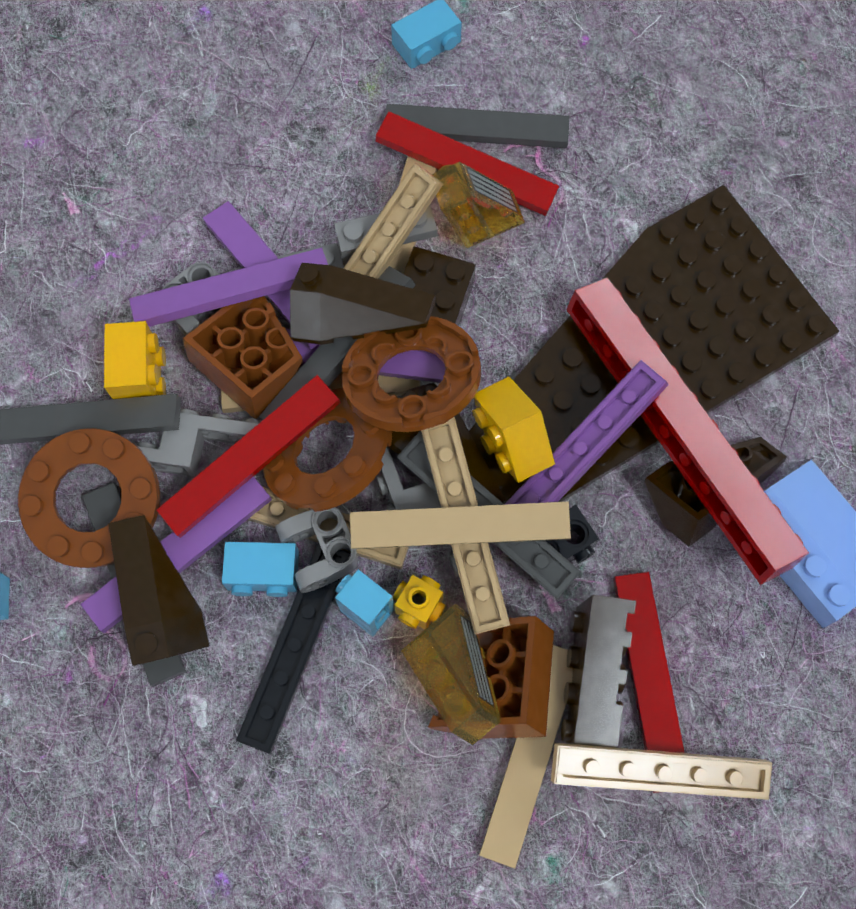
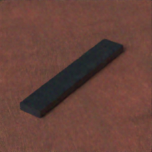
[236,542,351,755]

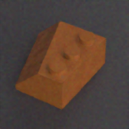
[183,296,302,419]
[428,616,554,739]

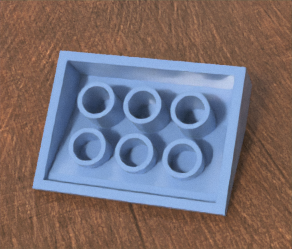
[764,460,856,628]

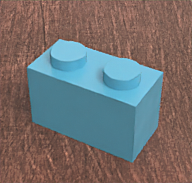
[391,0,462,69]
[222,542,299,597]
[335,569,395,637]

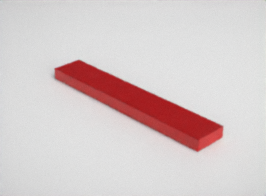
[375,111,559,216]
[156,375,341,538]
[613,572,685,793]

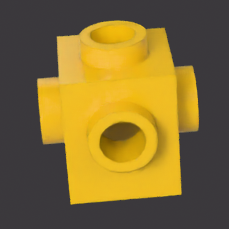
[393,575,446,630]

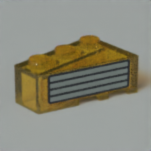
[432,162,525,248]
[401,603,501,745]

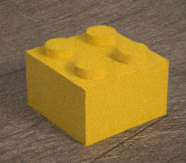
[104,321,166,399]
[472,377,555,483]

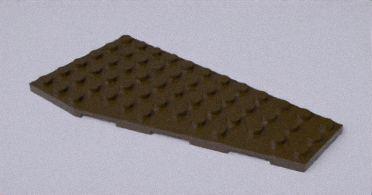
[469,185,839,504]

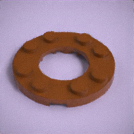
[342,316,481,432]
[263,388,392,512]
[18,428,160,568]

